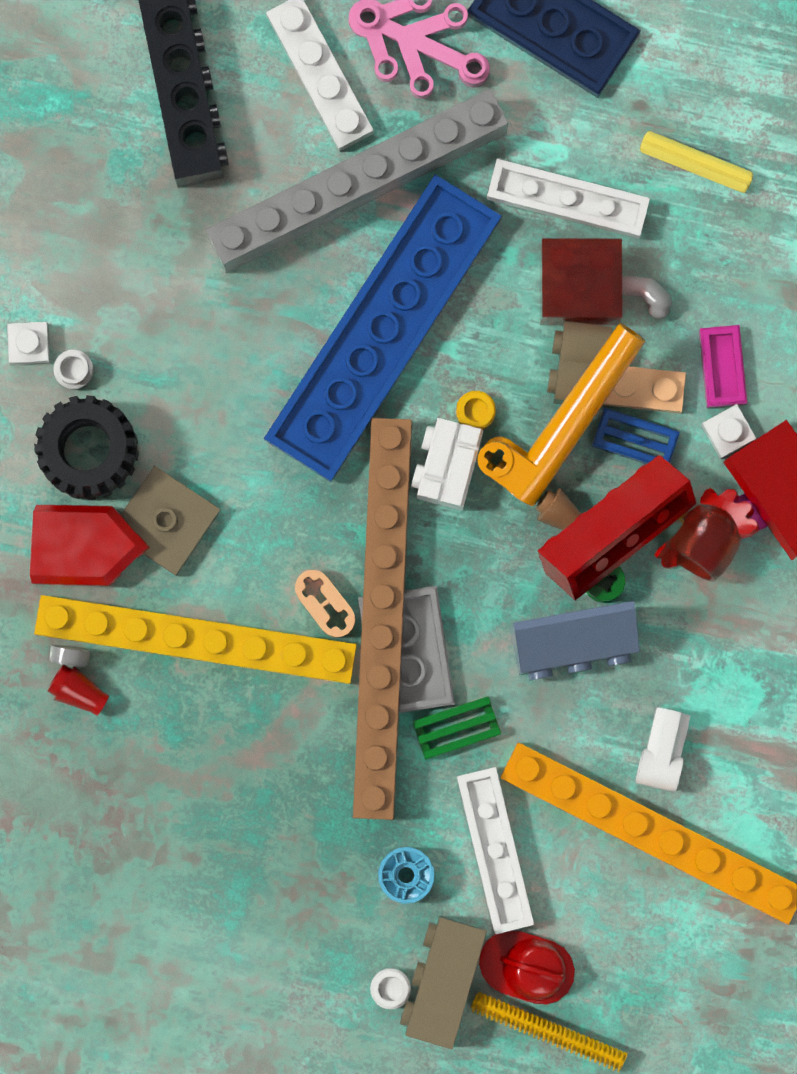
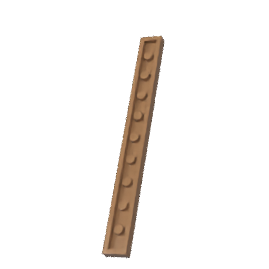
[353,418,413,820]

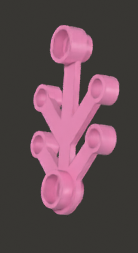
[349,0,490,99]

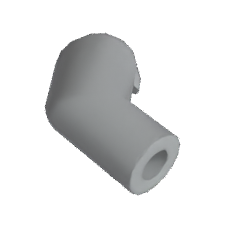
[619,275,672,319]

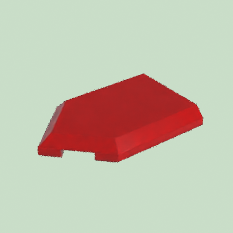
[30,505,150,586]

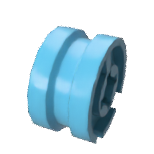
[378,847,434,904]

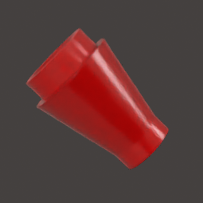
[47,664,110,716]

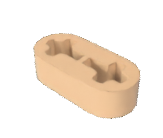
[295,570,355,638]

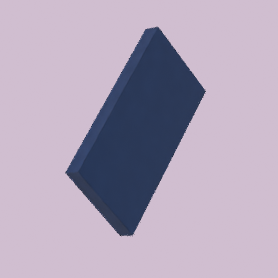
[467,0,641,98]

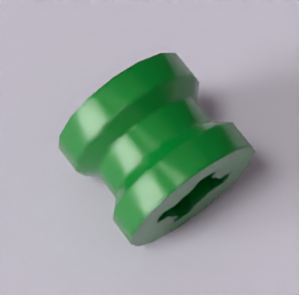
[586,566,626,603]

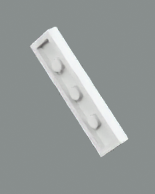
[266,0,374,152]
[487,159,650,239]
[457,767,534,934]

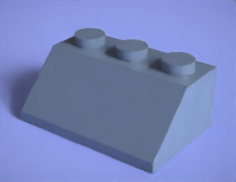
[510,601,640,681]

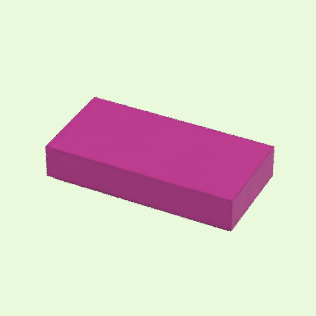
[699,325,747,408]

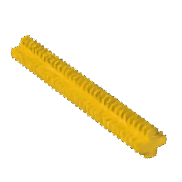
[469,992,628,1073]

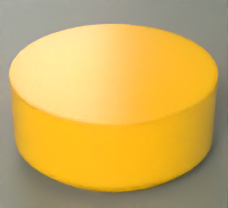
[456,391,496,430]

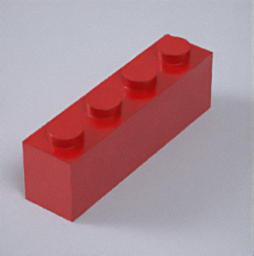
[537,455,697,601]

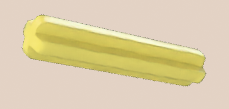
[640,131,753,193]

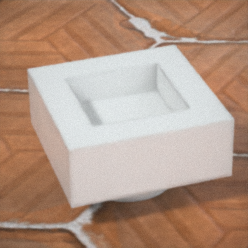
[7,322,50,365]
[701,404,756,459]

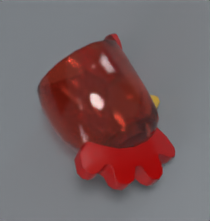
[654,488,760,582]

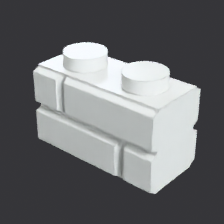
[411,418,484,511]

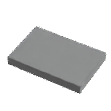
[358,586,455,713]

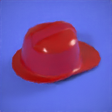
[479,930,575,1005]

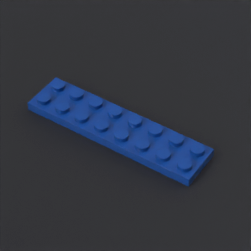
[264,174,502,482]

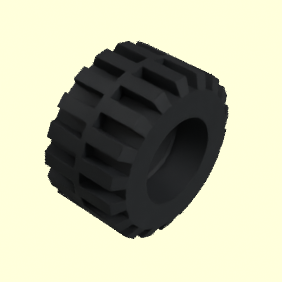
[34,395,139,500]

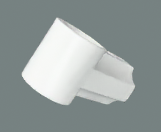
[635,707,690,793]

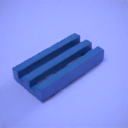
[591,407,680,464]

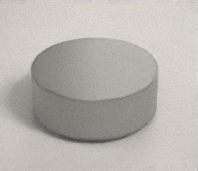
[49,645,91,667]

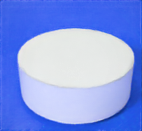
[370,968,411,1009]

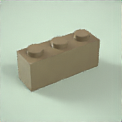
[400,916,487,1050]

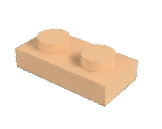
[603,366,686,414]

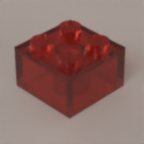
[540,238,622,325]

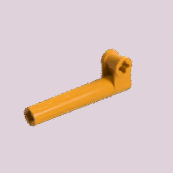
[478,323,646,506]

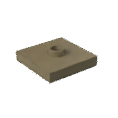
[121,465,221,576]

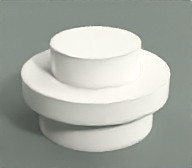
[53,350,94,390]

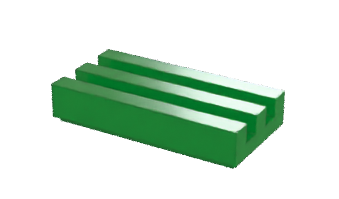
[412,696,501,760]

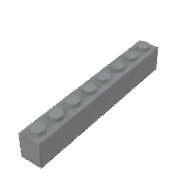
[206,89,508,273]

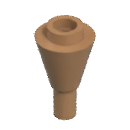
[535,488,581,530]

